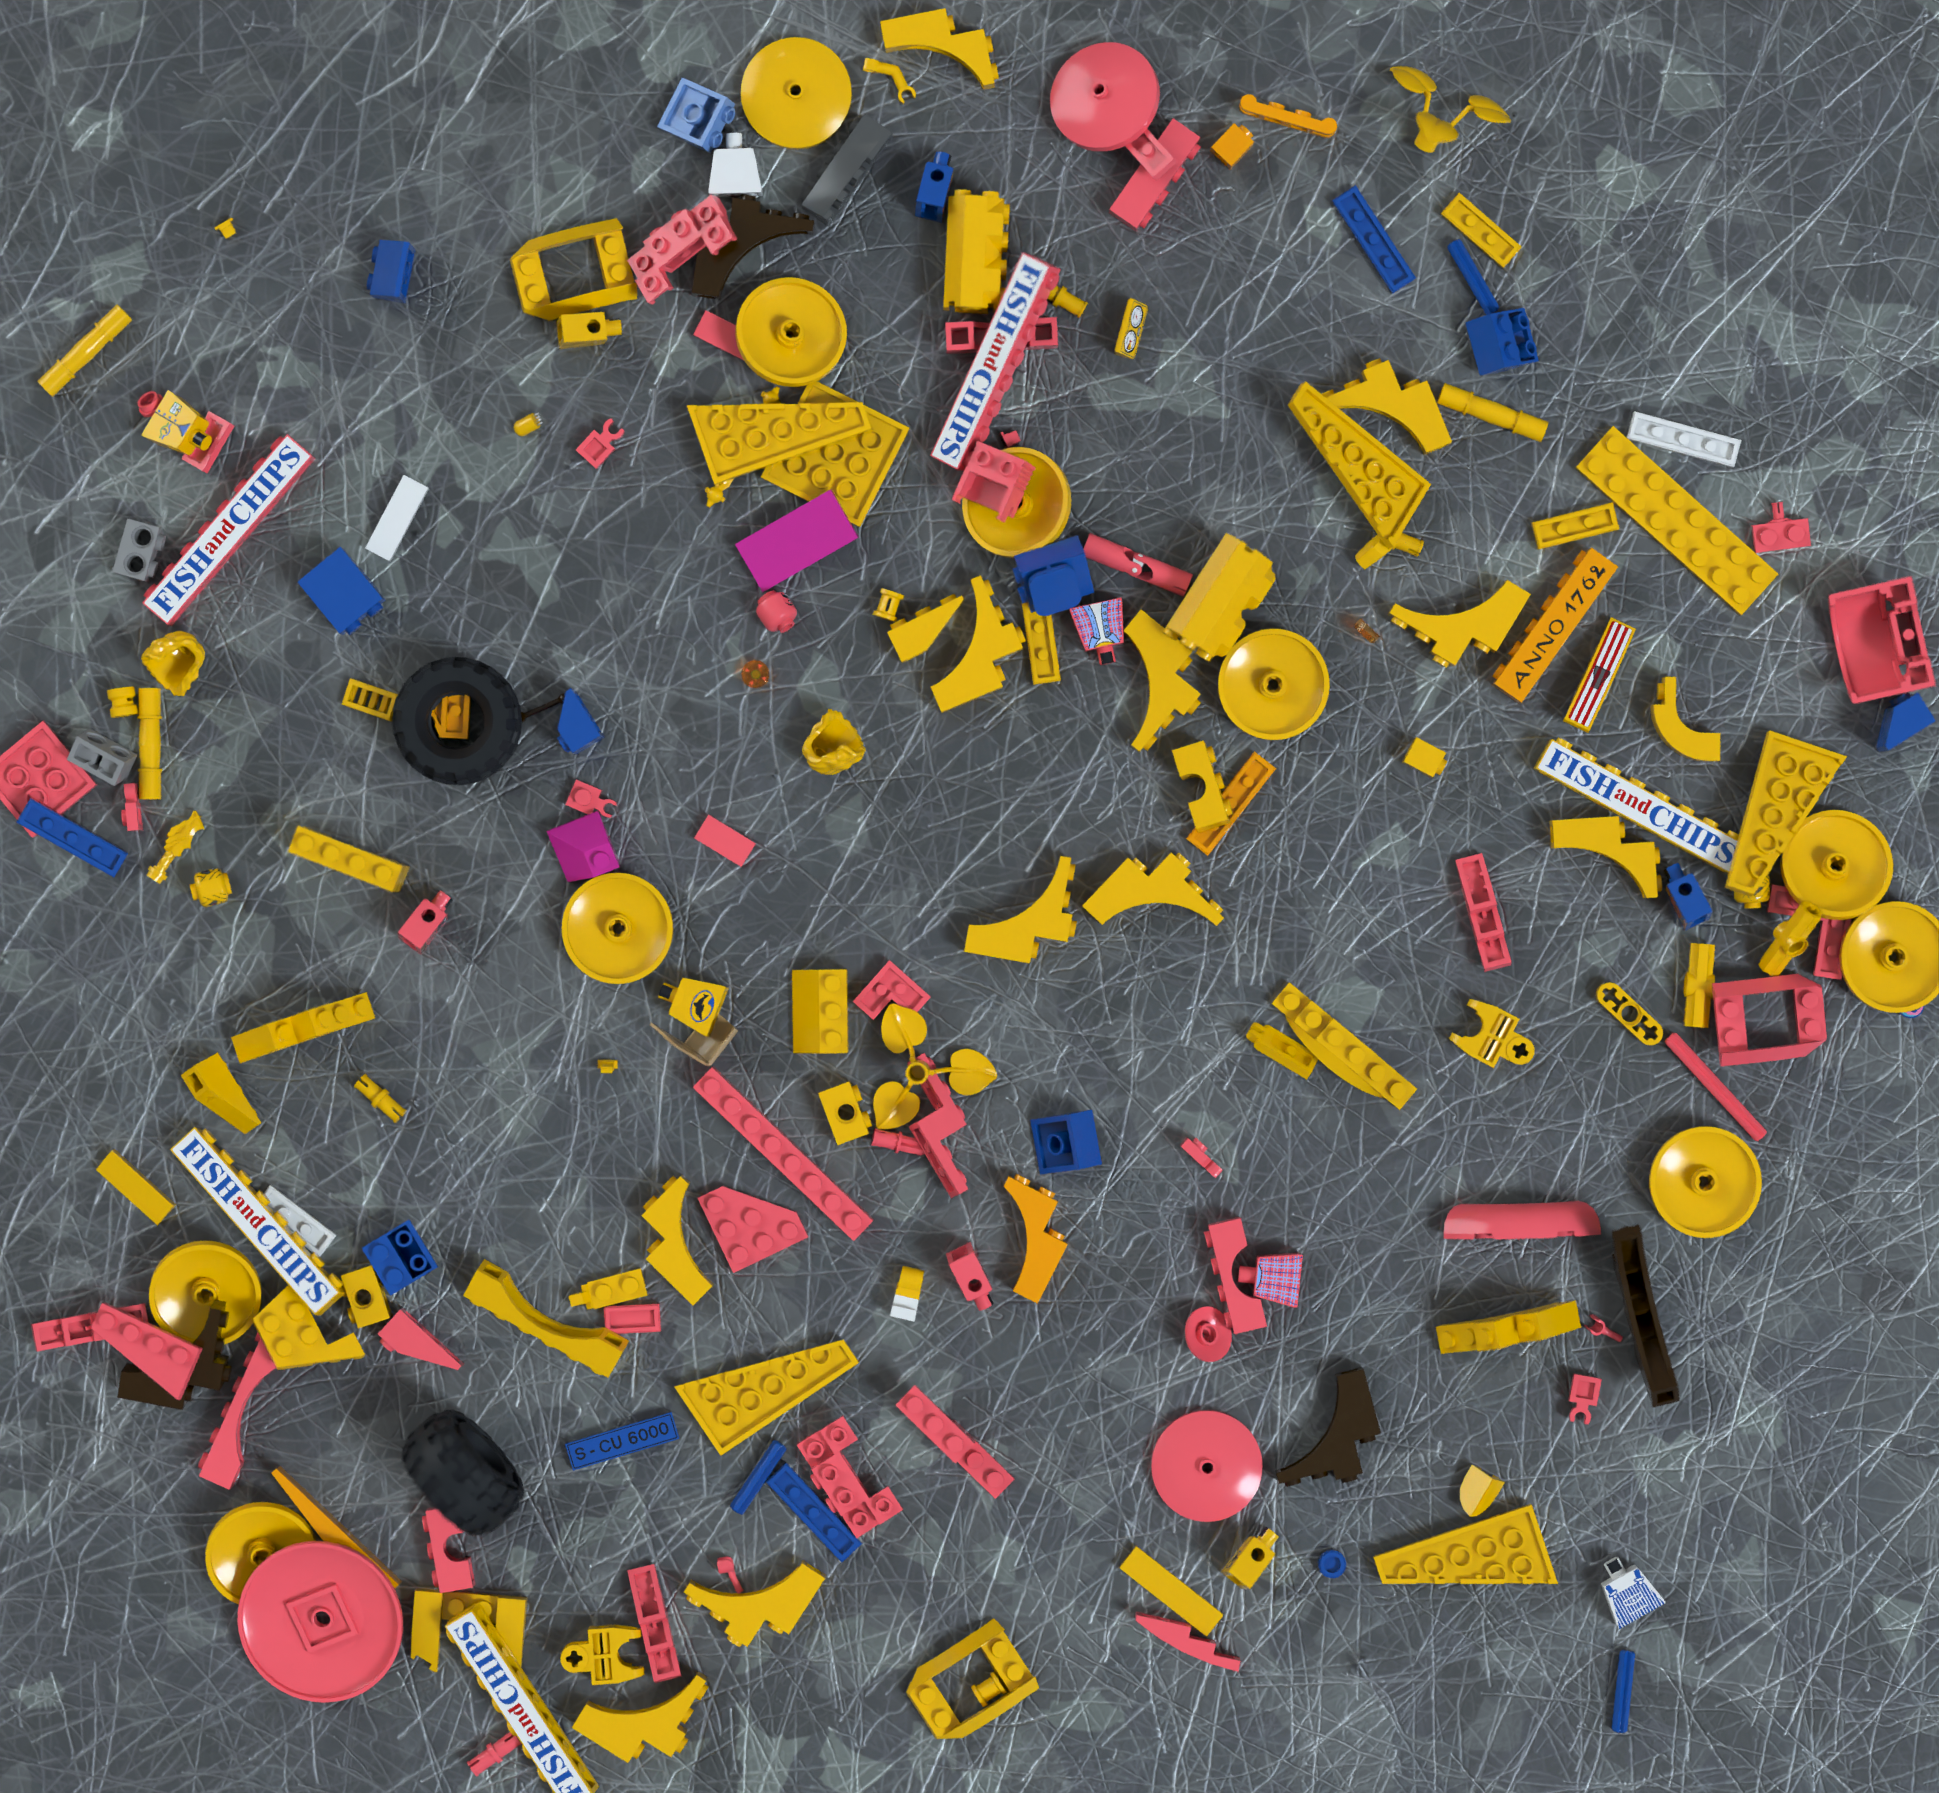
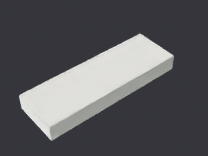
[365,475,429,562]
[264,1185,337,1257]

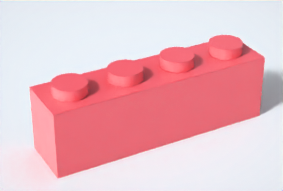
[1109,118,1201,232]

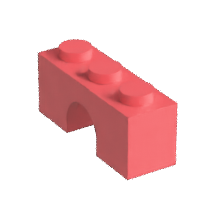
[422,1507,475,1593]

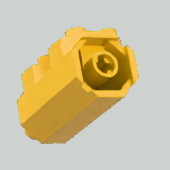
[943,190,1010,314]
[1163,533,1275,662]

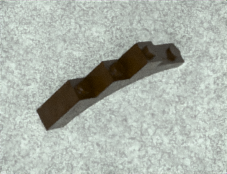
[1612,1224,1680,1408]

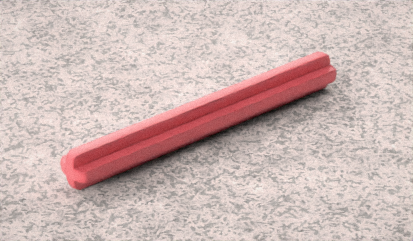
[1665,1033,1767,1141]

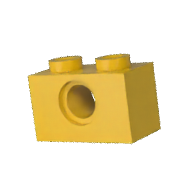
[818,1081,872,1145]
[340,1265,393,1328]

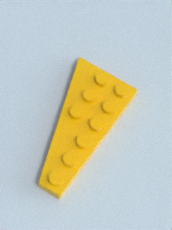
[1288,381,1431,549]
[687,402,872,485]
[1725,731,1847,896]
[674,1339,859,1456]
[1373,1504,1558,1584]

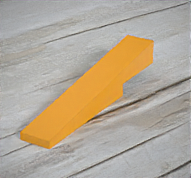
[271,1466,402,1588]

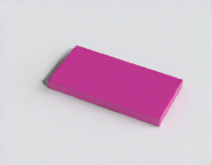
[735,489,859,592]

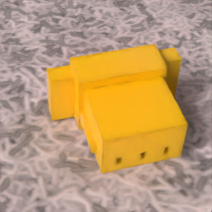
[215,218,236,239]
[597,1060,618,1073]

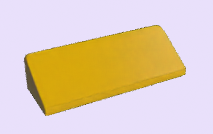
[96,1149,176,1225]

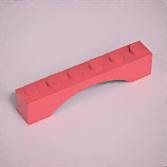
[198,1333,276,1490]

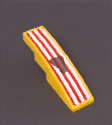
[1563,617,1636,733]

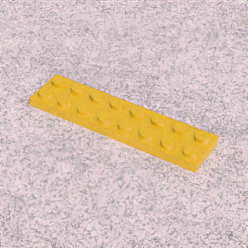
[1575,426,1778,616]

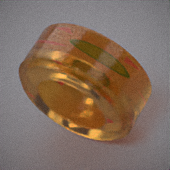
[1354,618,1381,644]
[742,660,770,688]

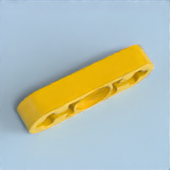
[1596,982,1663,1045]

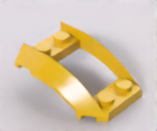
[510,218,637,322]
[906,1618,1039,1739]

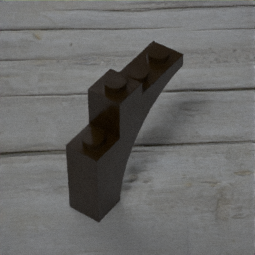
[691,194,815,300]
[117,1300,232,1410]
[1275,1367,1381,1487]

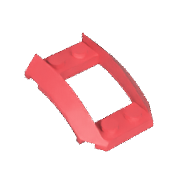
[1712,973,1827,1066]

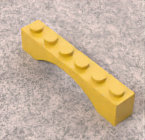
[463,1259,629,1378]

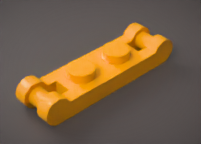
[1239,94,1337,138]

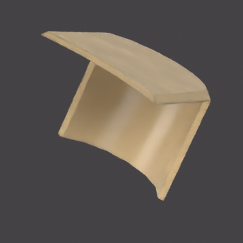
[650,1014,738,1066]

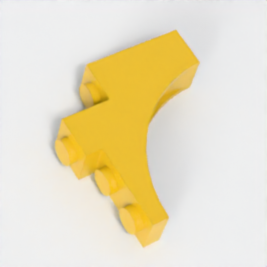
[1322,358,1452,455]
[931,575,1026,713]
[1388,580,1531,668]
[1123,610,1201,752]
[1082,853,1224,926]
[964,856,1077,963]
[231,992,375,1063]
[1436,1300,1581,1354]
[684,1560,826,1647]
[572,1671,709,1763]

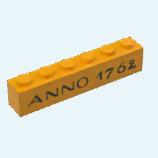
[1492,547,1618,704]

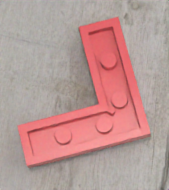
[1766,885,1851,980]

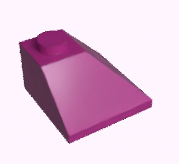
[547,810,620,882]

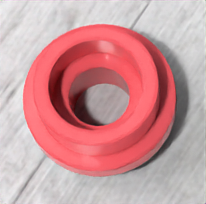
[138,391,163,417]

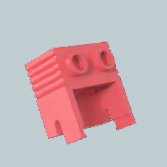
[951,441,1036,523]

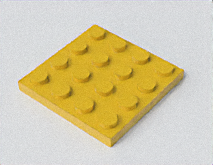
[761,381,910,528]

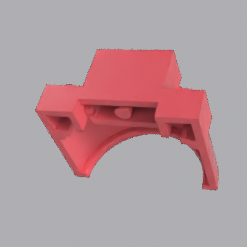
[1828,576,1936,704]

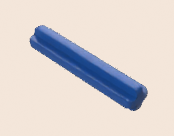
[1447,239,1499,315]
[730,1440,787,1515]
[1612,1650,1635,1733]

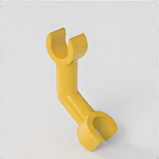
[863,58,916,105]

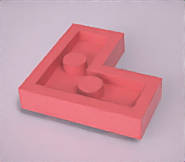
[853,960,931,1020]

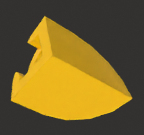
[1460,1465,1505,1517]

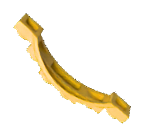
[1271,982,1417,1110]

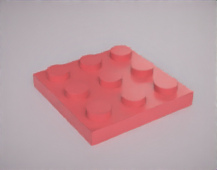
[0,721,98,838]

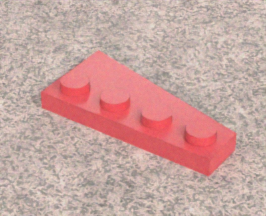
[91,1302,203,1400]

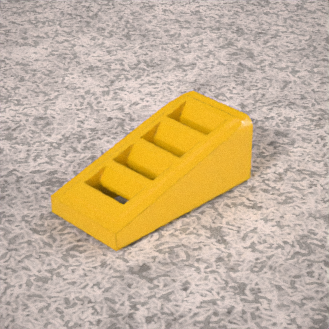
[342,678,398,722]

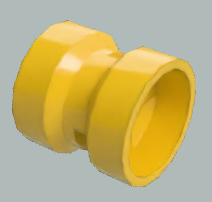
[107,686,138,718]

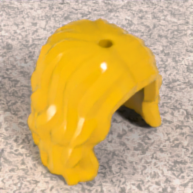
[141,631,205,696]
[802,709,866,775]

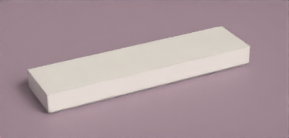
[1626,411,1741,468]

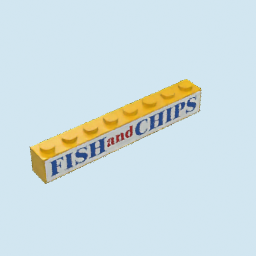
[1533,737,1739,875]
[170,1127,345,1316]
[445,1602,599,1793]

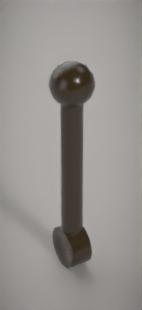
[521,693,565,723]

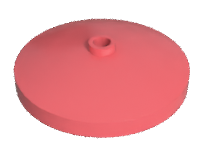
[1050,42,1160,152]
[1151,1410,1263,1522]

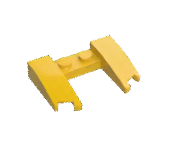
[411,1588,528,1672]

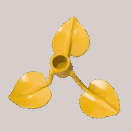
[1389,66,1512,153]
[873,1003,997,1129]

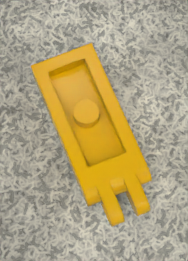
[1246,1022,1318,1080]

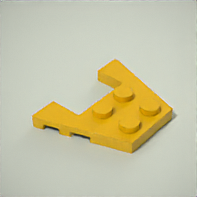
[252,1285,365,1370]

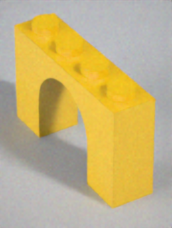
[288,826,410,892]

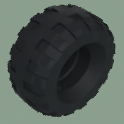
[392,657,522,785]
[402,1409,524,1536]

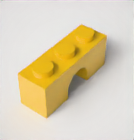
[1172,740,1233,833]

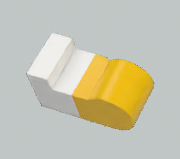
[890,1265,924,1321]

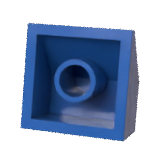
[367,240,416,304]
[557,688,604,755]
[1876,692,1936,752]
[1030,1110,1102,1174]

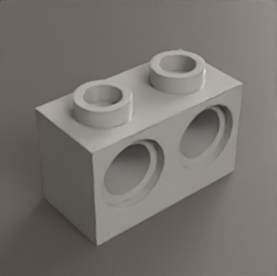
[112,518,166,583]
[67,729,137,786]

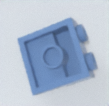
[657,77,735,153]

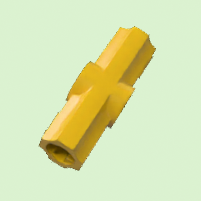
[1758,901,1823,977]
[1683,943,1715,1028]

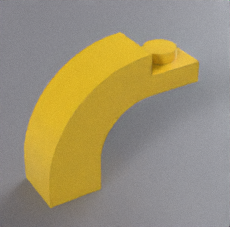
[1650,677,1720,762]

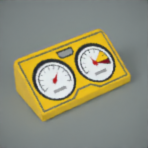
[1114,298,1148,359]

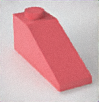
[378,1308,464,1370]

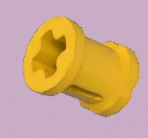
[872,588,904,622]
[971,1671,1007,1707]

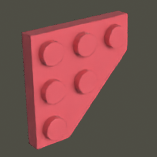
[698,1186,809,1273]

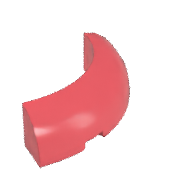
[1444,1201,1601,1239]

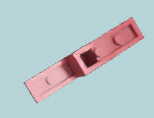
[907,1053,968,1198]
[895,1385,1015,1499]

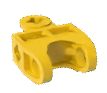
[1449,999,1535,1068]
[560,1624,645,1685]

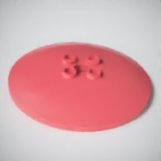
[237,1541,403,1703]

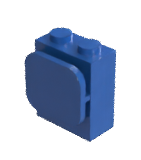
[1012,535,1094,616]
[298,547,385,635]

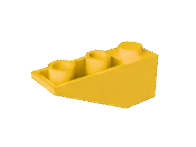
[887,594,964,663]
[181,1052,261,1134]

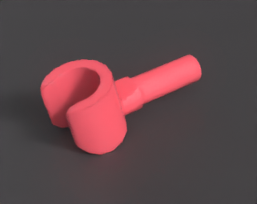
[1584,1314,1623,1342]
[717,1556,743,1593]

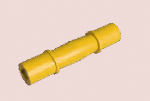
[37,304,132,397]
[1437,383,1549,443]
[137,688,163,800]

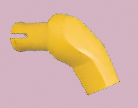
[1355,533,1424,570]

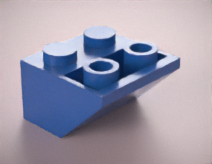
[1465,308,1539,376]
[362,1219,438,1296]

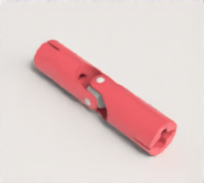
[1084,533,1193,597]

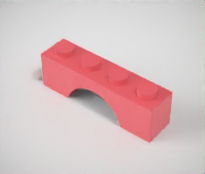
[945,317,1058,354]
[1204,1217,1267,1334]

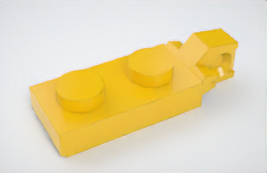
[568,1268,648,1310]

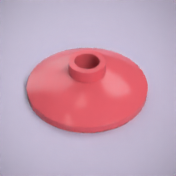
[1185,1306,1232,1362]

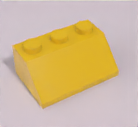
[792,969,849,1053]

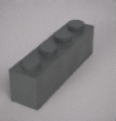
[800,114,893,228]

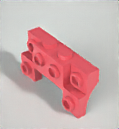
[627,194,737,305]
[797,1416,903,1538]

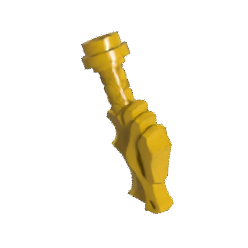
[147,810,205,884]

